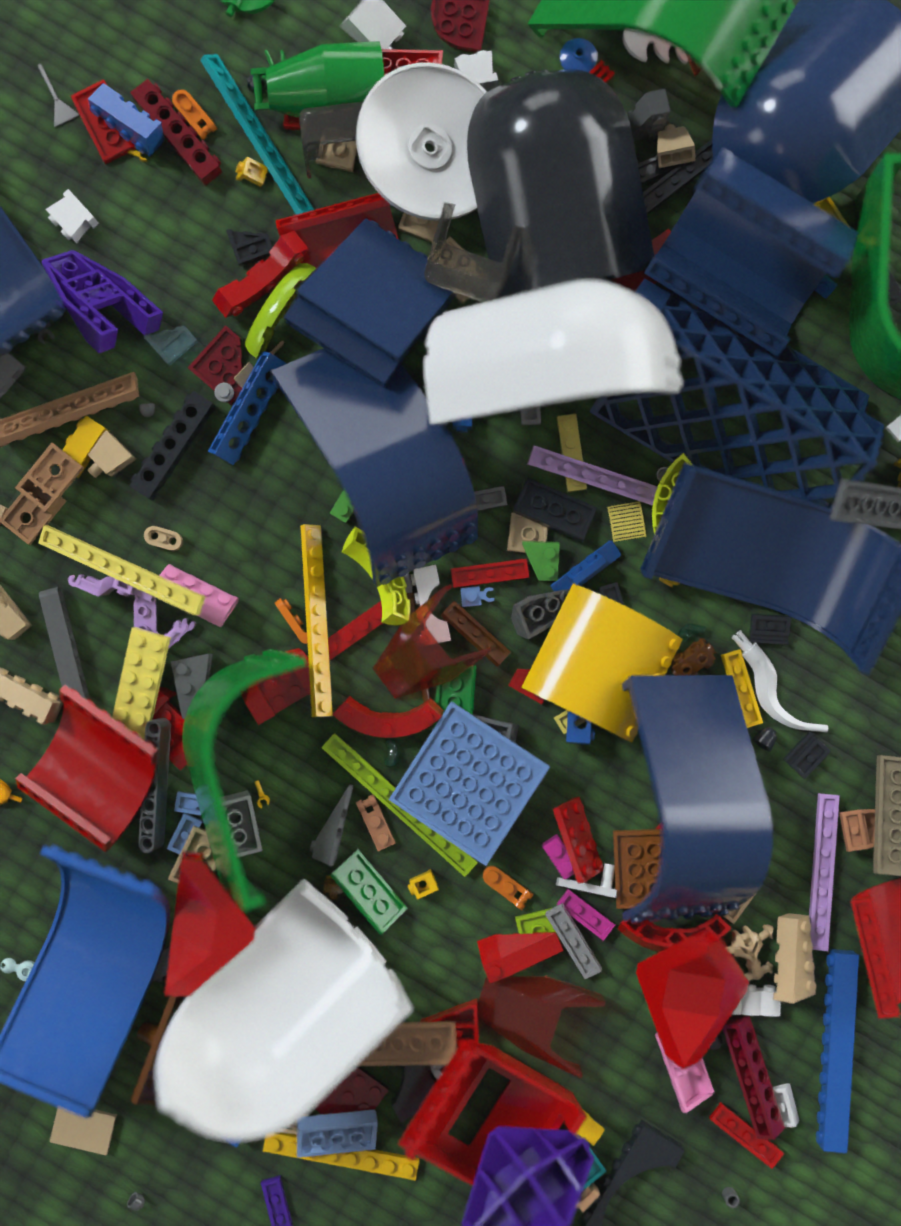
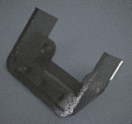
[299,102,364,179]

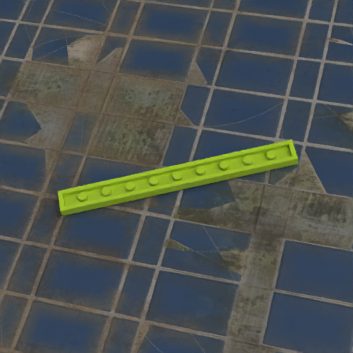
[321,733,478,877]

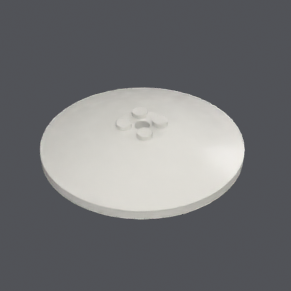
[356,63,487,221]

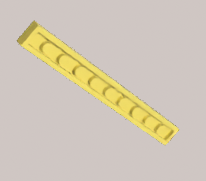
[38,525,205,615]

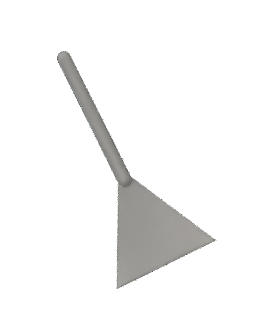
[38,64,80,127]

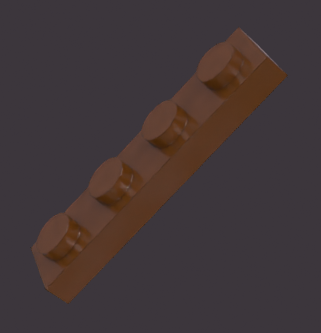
[440,601,511,667]

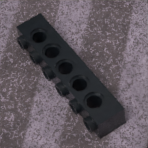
[130,391,216,501]

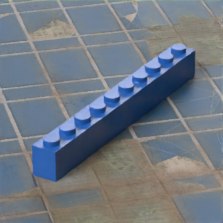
[816,949,859,1153]

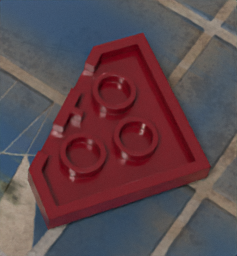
[188,325,243,406]

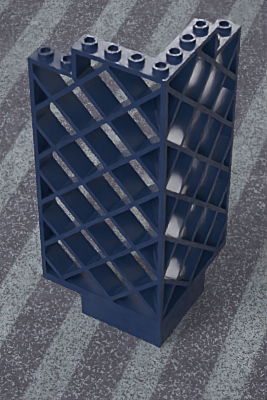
[590,278,884,508]

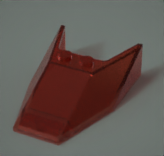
[372,585,497,699]
[478,976,606,1079]

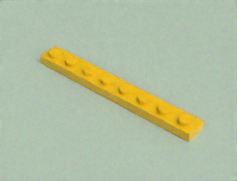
[263,1132,419,1181]

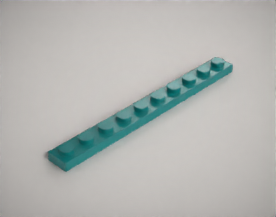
[200,54,314,215]

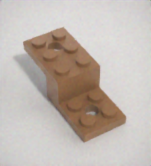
[0,443,84,545]

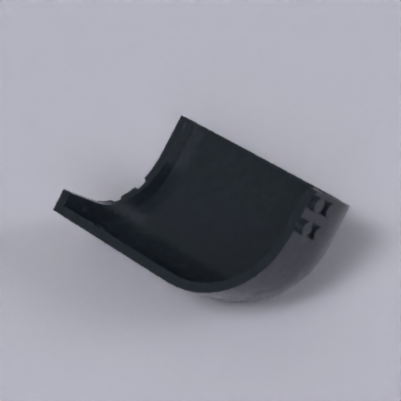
[467,69,654,299]

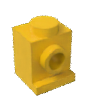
[408,869,439,899]

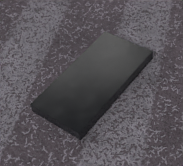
[513,477,597,543]

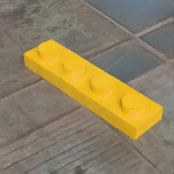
[721,649,763,728]

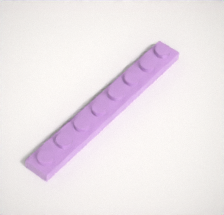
[527,445,657,505]
[809,793,839,951]

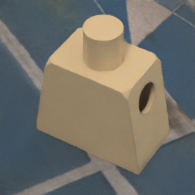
[657,124,695,168]
[87,430,136,478]

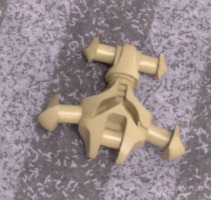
[727,924,774,981]

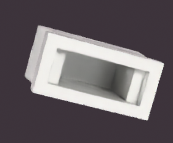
[455,50,498,91]
[46,189,99,243]

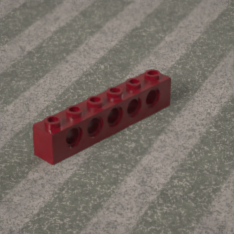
[130,78,223,186]
[723,1015,785,1139]

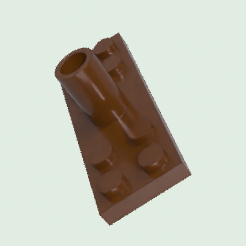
[131,996,187,1105]

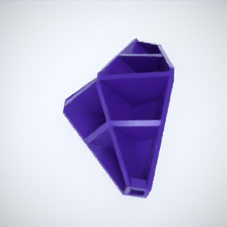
[461,1126,594,1226]

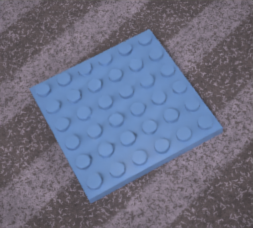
[389,702,550,866]

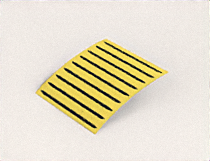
[607,501,646,542]

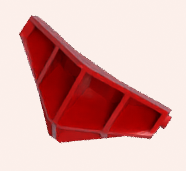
[165,851,255,997]
[636,930,749,1070]

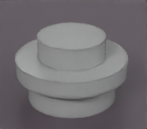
[214,383,234,402]

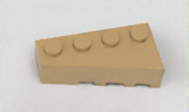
[0,585,32,640]
[0,667,64,724]
[773,913,816,1003]

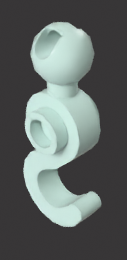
[0,958,35,981]

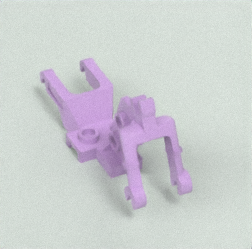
[68,574,196,649]

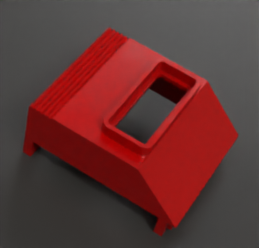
[398,1040,587,1186]

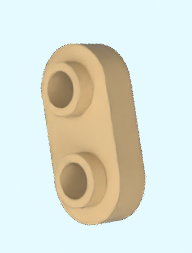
[144,526,183,551]

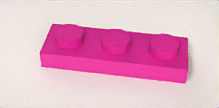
[557,889,615,941]

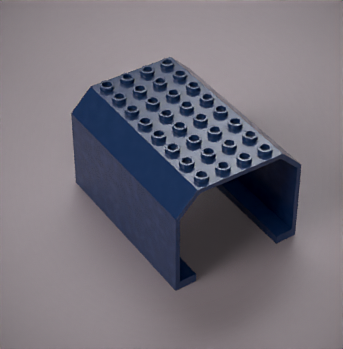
[644,147,858,357]

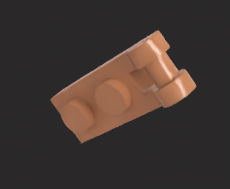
[356,794,396,851]

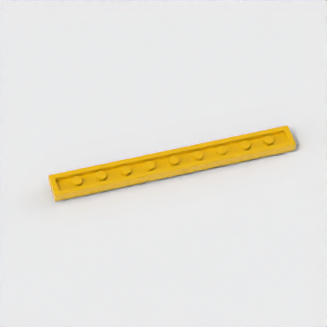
[301,524,333,717]

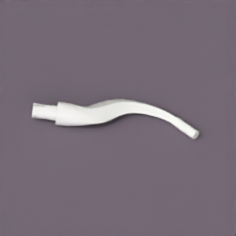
[732,630,828,733]

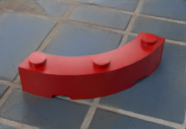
[212,231,309,318]
[332,696,444,738]
[618,914,731,952]

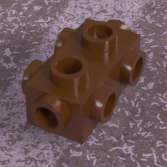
[671,638,716,675]

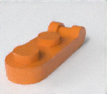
[172,90,217,140]
[274,598,308,644]
[483,865,534,910]

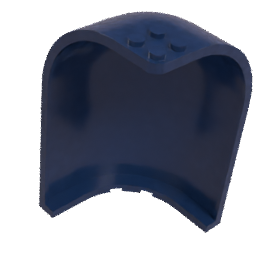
[712,0,901,204]

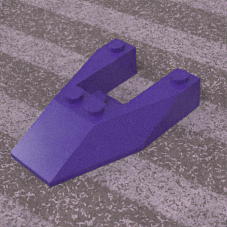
[42,250,163,353]

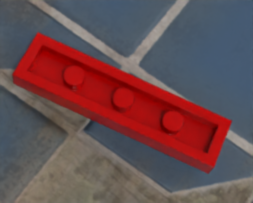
[451,559,529,588]
[328,601,383,660]
[709,1102,784,1169]

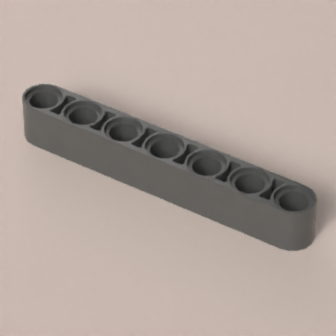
[39,586,90,700]
[139,718,171,853]

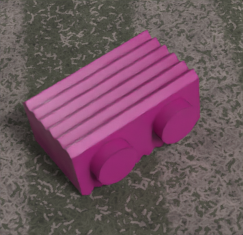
[542,834,574,879]

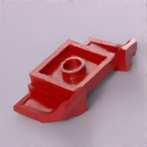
[240,648,311,725]
[152,687,187,771]

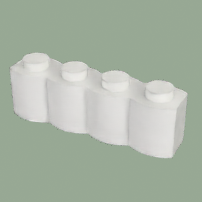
[732,984,781,1016]

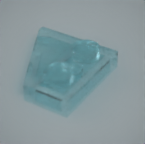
[144,325,198,366]

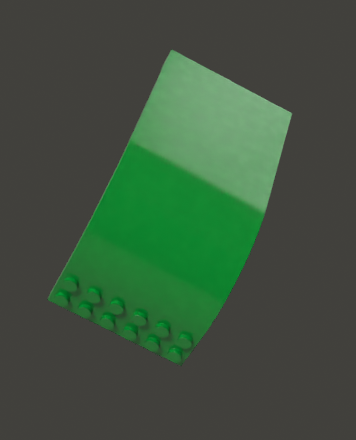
[527,0,795,107]
[849,153,901,399]
[182,649,306,911]

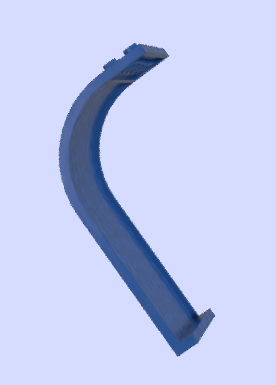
[0,845,170,1118]

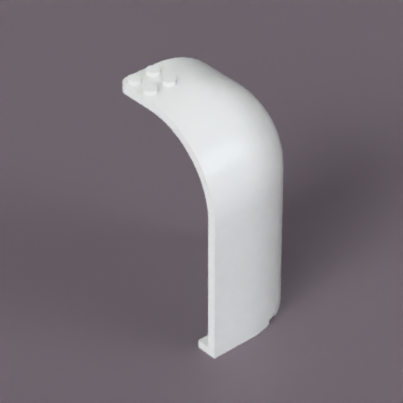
[424,280,682,425]
[156,879,413,1140]

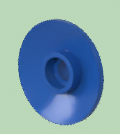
[560,38,597,72]

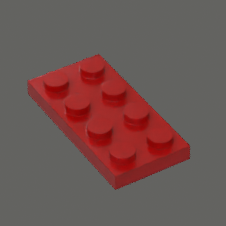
[553,797,603,884]

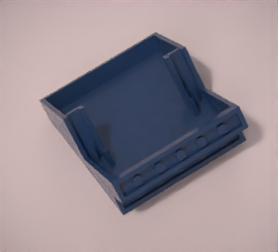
[285,218,462,388]

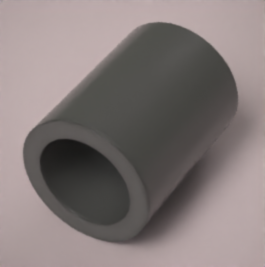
[722,1187,740,1208]

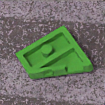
[522,541,560,581]

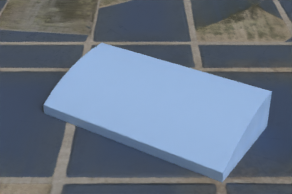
[297,1110,377,1158]

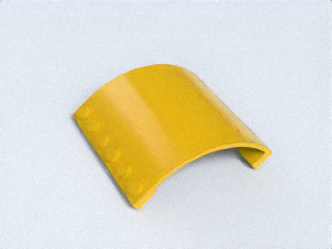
[521,584,683,743]

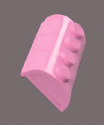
[159,564,239,627]
[655,1032,714,1113]

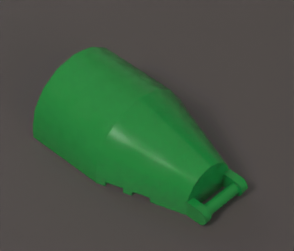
[250,41,384,127]

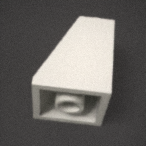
[340,0,406,49]

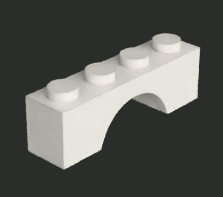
[410,565,451,645]

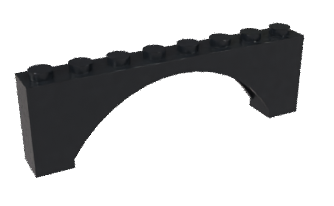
[391,1018,438,1122]
[579,1119,685,1226]

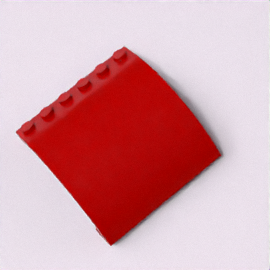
[275,193,398,298]
[15,685,158,852]
[851,878,901,1019]

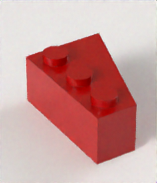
[420,998,479,1044]

